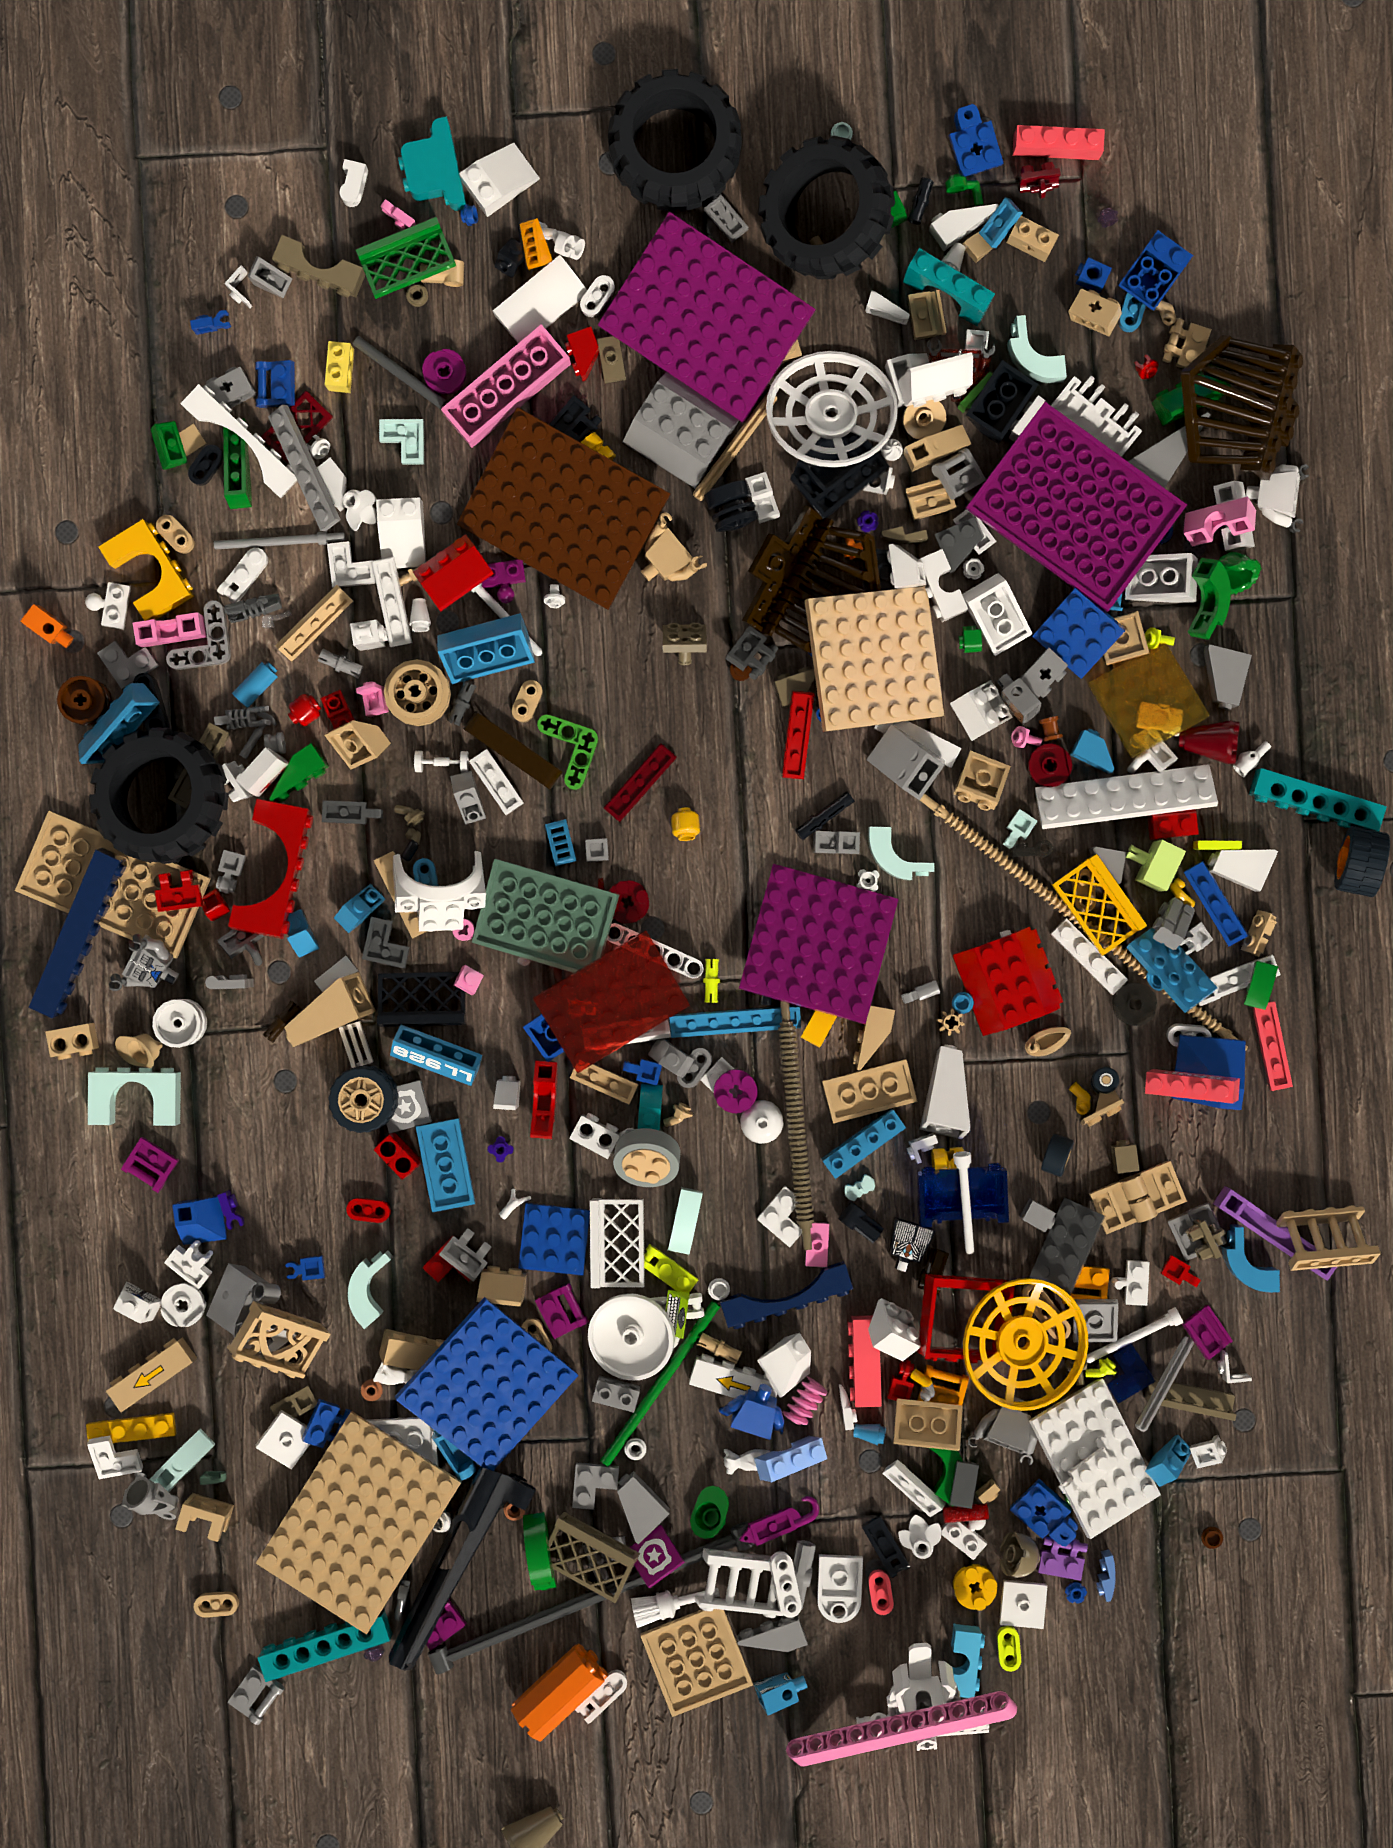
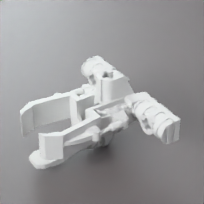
[856,1643,989,1751]

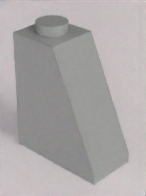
[1203,644,1252,710]
[617,1471,670,1544]

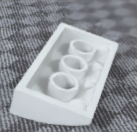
[493,255,587,343]

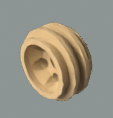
[384,659,451,726]

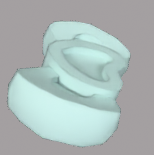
[844,1174,875,1201]

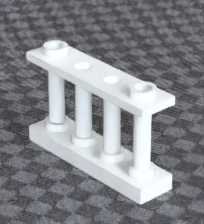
[695,1548,785,1618]

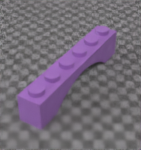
[1213,1186,1337,1281]

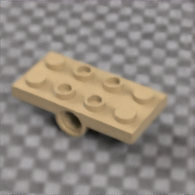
[1089,1160,1187,1234]

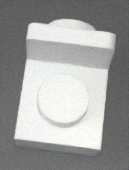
[907,1133,938,1164]
[1189,1435,1227,1468]

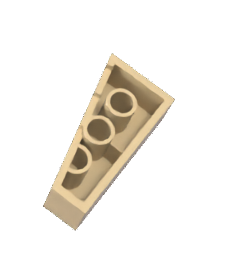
[379,1329,445,1370]

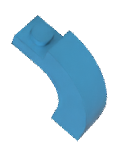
[1222,1224,1280,1292]

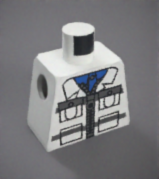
[113,1282,162,1323]

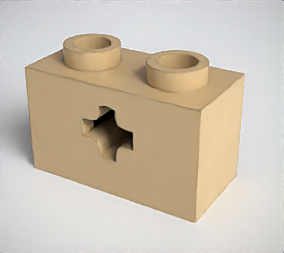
[1006,216,1059,262]
[1068,288,1122,336]

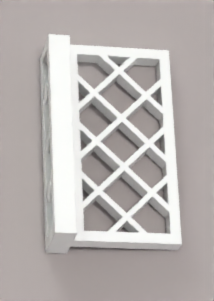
[590,1198,645,1288]

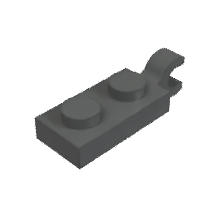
[322,800,383,824]

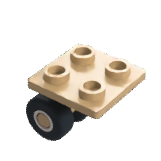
[1080,1067,1124,1127]

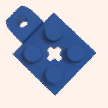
[949,104,1004,177]
[1010,1479,1078,1547]

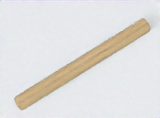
[693,392,777,501]

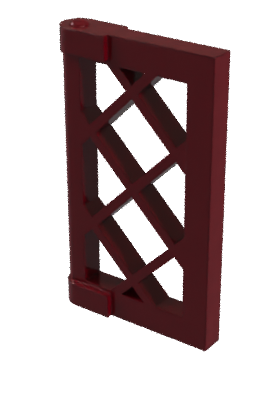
[261,390,333,464]

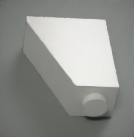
[1207,850,1278,892]

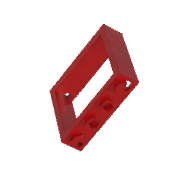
[917,1274,1015,1363]

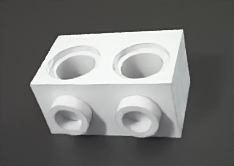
[569,1113,620,1159]

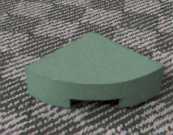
[200,1471,226,1485]

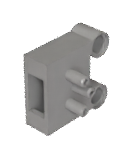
[206,1263,281,1344]

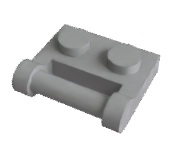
[932,448,986,500]
[205,974,254,989]
[227,1665,285,1725]

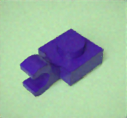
[217,1190,244,1230]

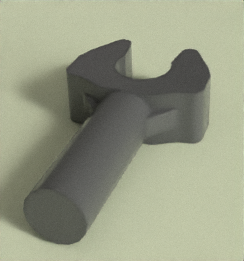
[394,1579,410,1621]

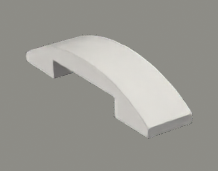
[1198,955,1281,1006]

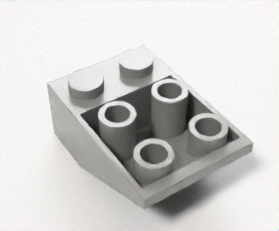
[866,724,945,800]

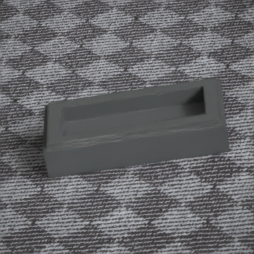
[949,1460,979,1509]

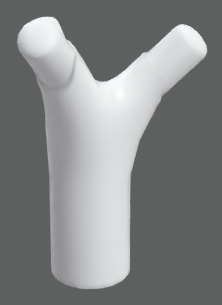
[499,1189,531,1219]

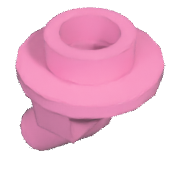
[1011,726,1043,748]

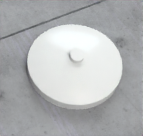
[588,1294,675,1381]

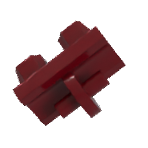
[1019,162,1061,199]

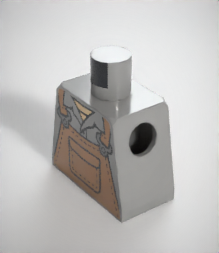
[997,674,1042,726]

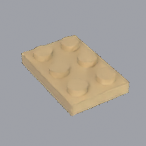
[893,1398,963,1451]

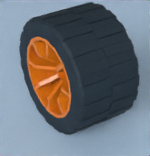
[1334,826,1390,897]

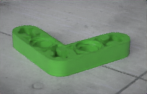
[537,715,598,790]

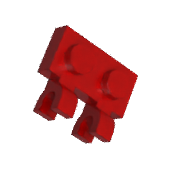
[155,870,203,912]

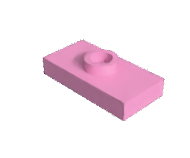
[805,1222,829,1267]

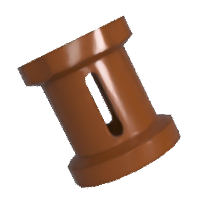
[1039,716,1063,742]

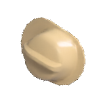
[115,1034,163,1068]

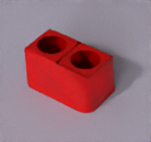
[373,1133,421,1180]

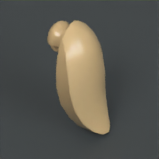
[1025,1026,1071,1056]

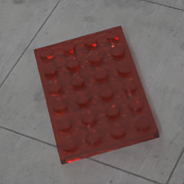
[533,930,690,1073]

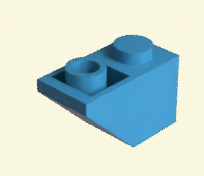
[334,884,385,933]
[1145,1435,1191,1487]

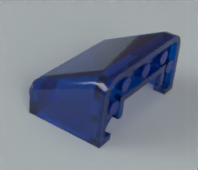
[917,1163,1009,1227]

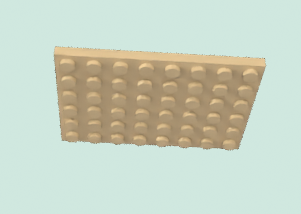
[256,1411,462,1635]

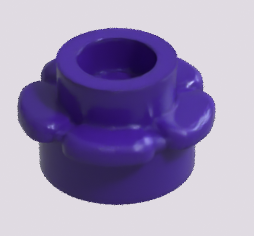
[857,511,878,532]

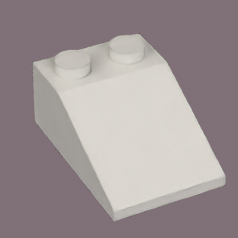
[459,143,540,217]
[376,497,426,569]
[1125,553,1198,603]
[962,573,1032,656]

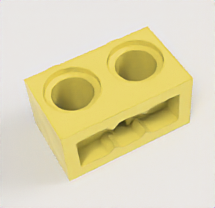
[325,341,354,393]

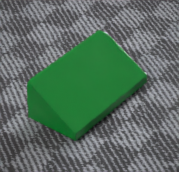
[151,421,188,470]

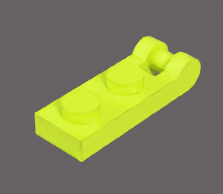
[637,1244,698,1293]

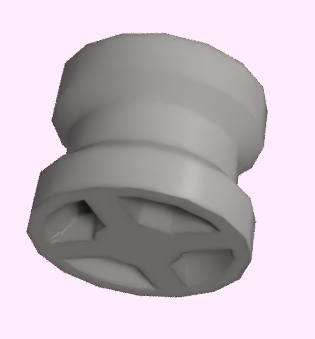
[264,732,286,754]

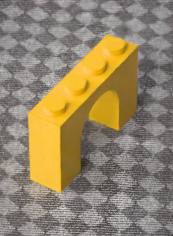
[99,519,194,621]

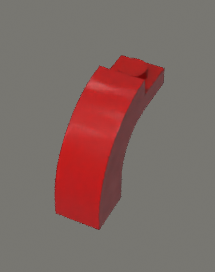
[530,1061,558,1139]

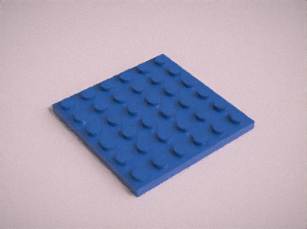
[395,1297,579,1471]

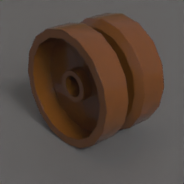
[57,676,113,726]

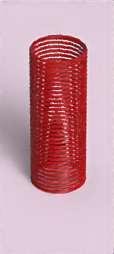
[943,1503,989,1523]

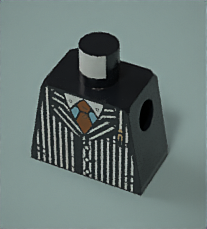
[889,1217,935,1272]

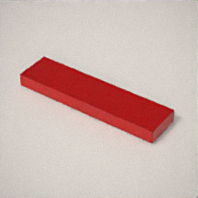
[781,690,814,779]

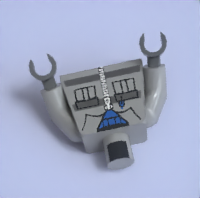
[109,934,179,991]

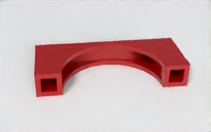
[228,799,313,939]

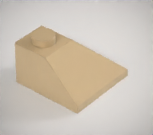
[324,720,391,770]

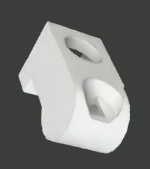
[340,159,368,207]

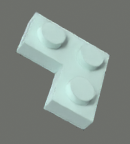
[379,419,424,465]

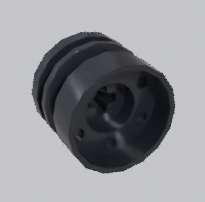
[704,480,759,532]

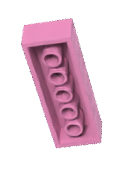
[441,324,571,448]

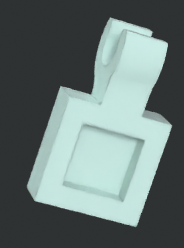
[1003,809,1037,849]

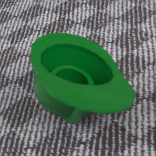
[690,1486,729,1539]

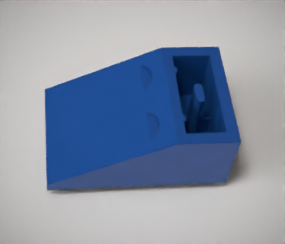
[1118,230,1193,311]

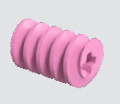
[782,1376,828,1425]

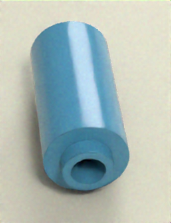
[232,662,278,708]

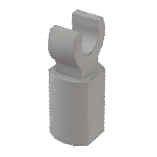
[901,980,940,1004]

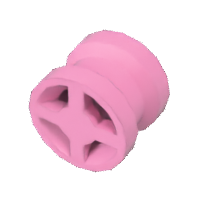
[453,919,475,941]

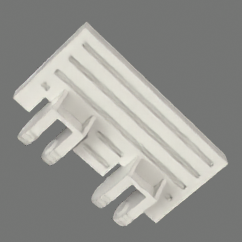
[1051,376,1142,457]

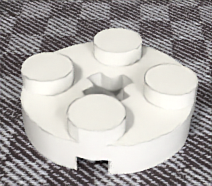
[161,1282,206,1327]

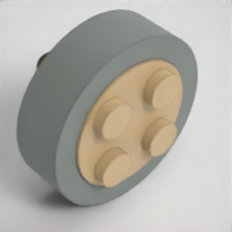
[613,1128,681,1187]

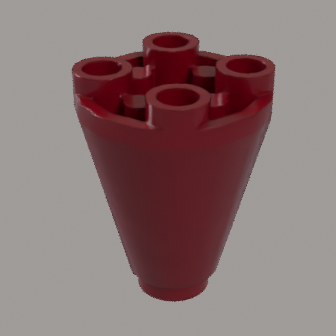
[1179,720,1240,764]

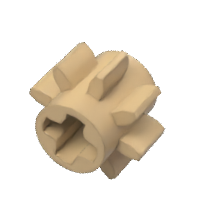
[937,1009,965,1036]

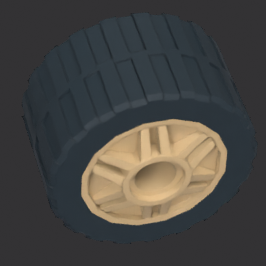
[328,1065,399,1133]

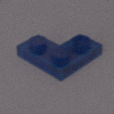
[1106,1343,1156,1404]

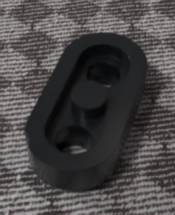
[188,445,224,486]

